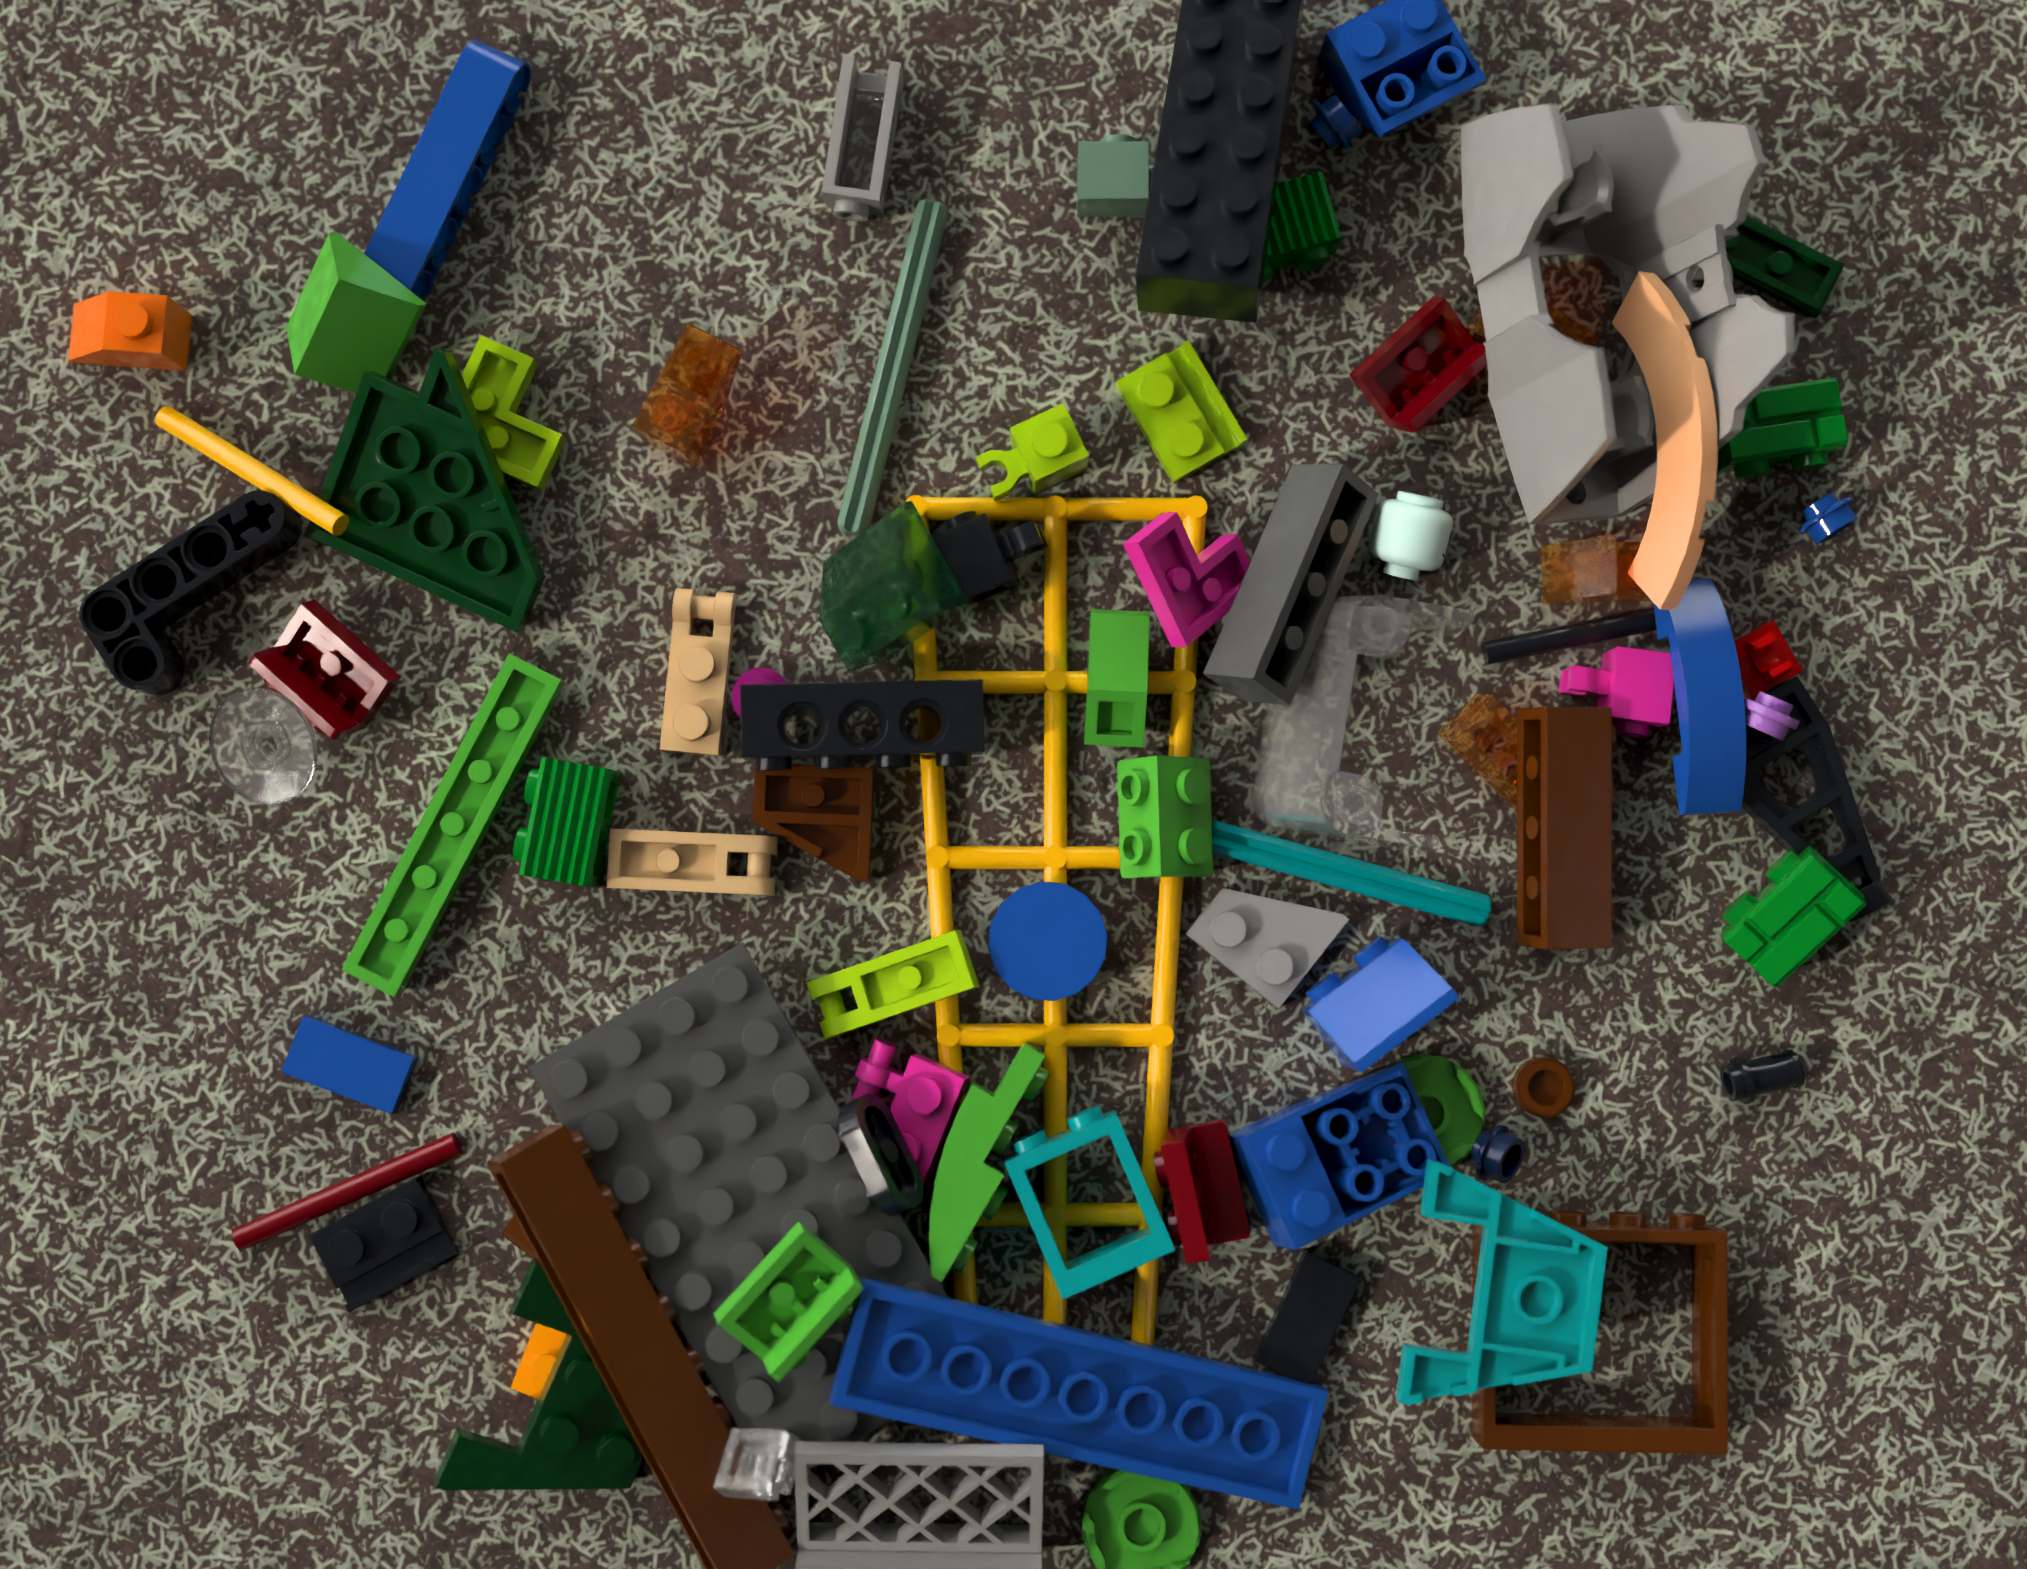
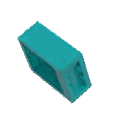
[1004,1105,1175,1300]

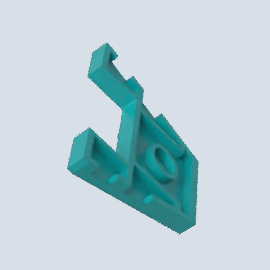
[1396,1159,1608,1405]

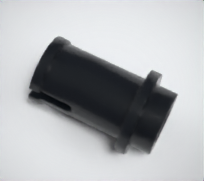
[1720,1049,1805,1104]

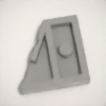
[1185,888,1350,1009]

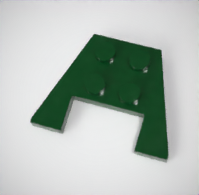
[434,1257,644,1491]

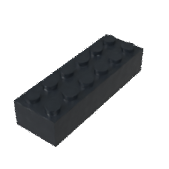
[1135,0,1304,323]

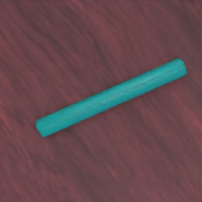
[1212,821,1492,926]

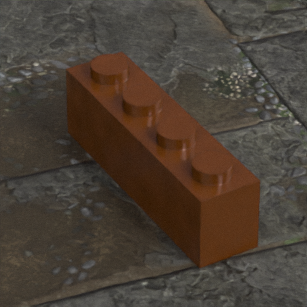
[1517,707,1616,950]

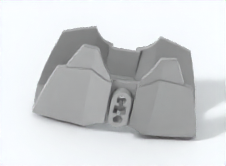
[1461,104,1795,525]

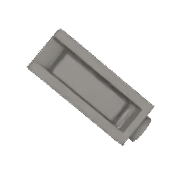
[822,54,905,222]

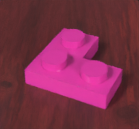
[1123,512,1250,647]

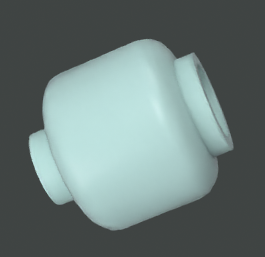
[1369,490,1453,581]

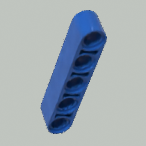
[364,40,531,298]

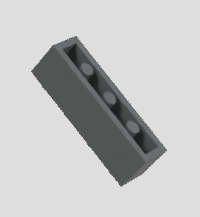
[1203,464,1378,706]

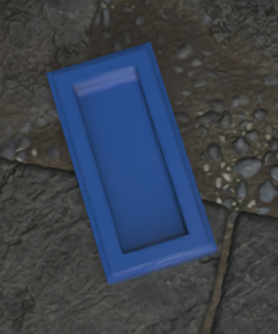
[281,1015,419,1114]

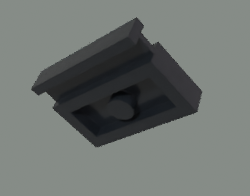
[309,1176,460,1313]

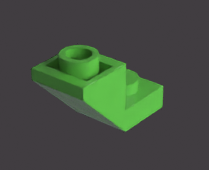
[1084,609,1150,748]

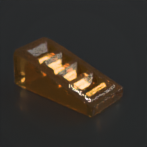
[1437,693,1517,812]

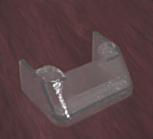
[1251,595,1475,853]

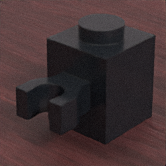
[931,511,1049,607]

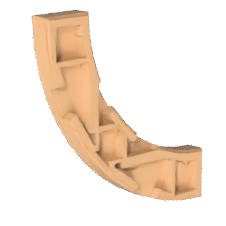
[1612,271,1718,610]

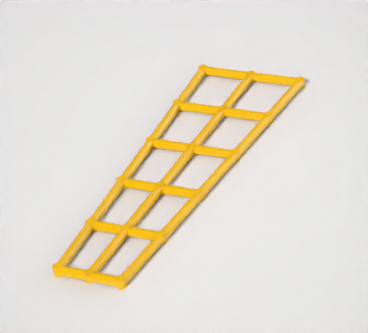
[904,495,1208,1346]

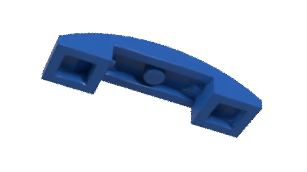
[1653,579,1746,816]

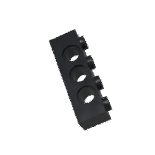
[740,679,985,771]

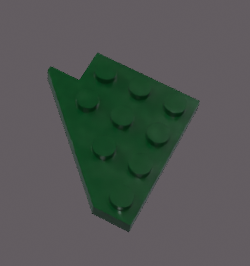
[305,348,545,632]

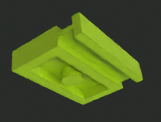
[1115,340,1247,485]

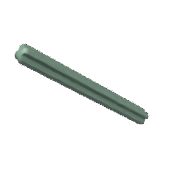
[837,199,948,536]

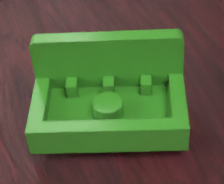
[1117,756,1213,878]
[714,1221,863,1381]

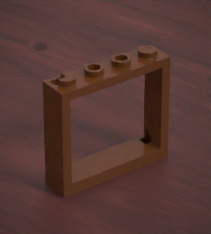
[1471,1210,1728,1454]

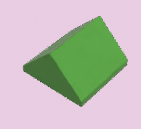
[286,231,426,393]

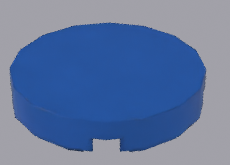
[988,882,1107,1001]

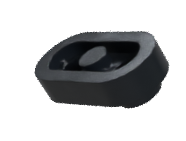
[838,1094,924,1216]

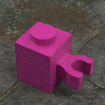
[1558,646,1674,738]

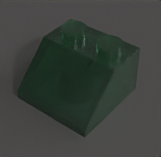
[819,500,969,672]

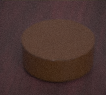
[1512,1057,1575,1118]

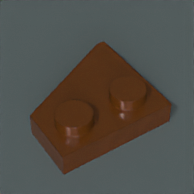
[752,763,875,882]

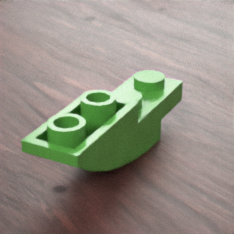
[929,1042,1049,1282]

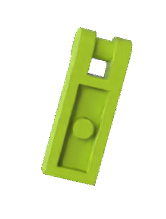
[807,930,980,1040]

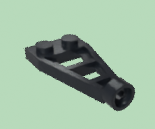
[1741,676,1892,922]

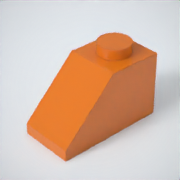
[68,291,192,371]

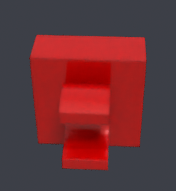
[1734,620,1803,700]

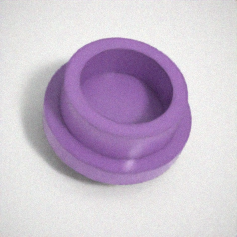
[1744,691,1800,741]

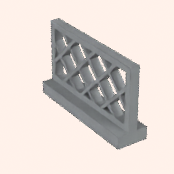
[794,1441,1044,1569]

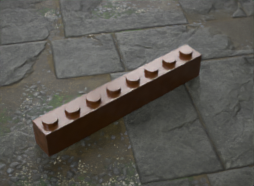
[486,1125,795,1569]

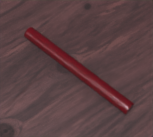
[231,1132,463,1251]

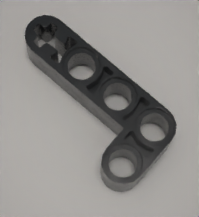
[79,490,302,695]

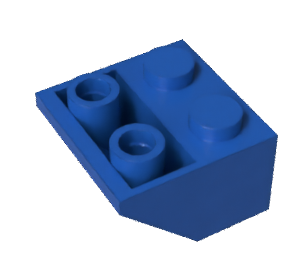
[1317,0,1486,138]

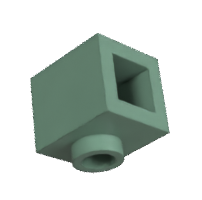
[1077,134,1154,217]

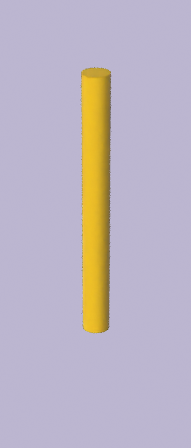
[155,406,349,536]

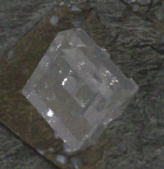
[713,1428,795,1501]

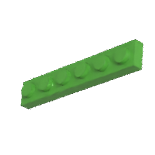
[342,653,566,997]

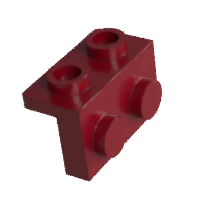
[1349,296,1487,433]
[249,599,401,740]
[1154,1119,1251,1264]

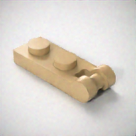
[659,588,736,757]
[607,828,778,896]

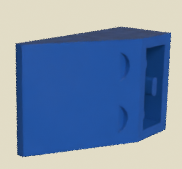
[1230,1061,1450,1250]

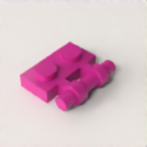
[850,1038,971,1188]

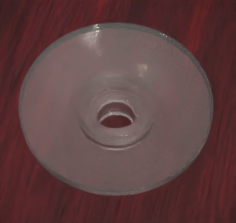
[209,688,318,805]

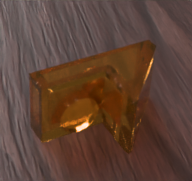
[1540,535,1653,605]

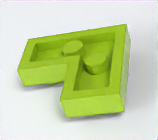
[462,335,567,492]

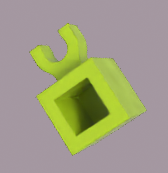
[976,403,1089,501]

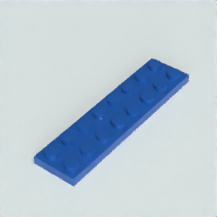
[829,1277,1329,1510]

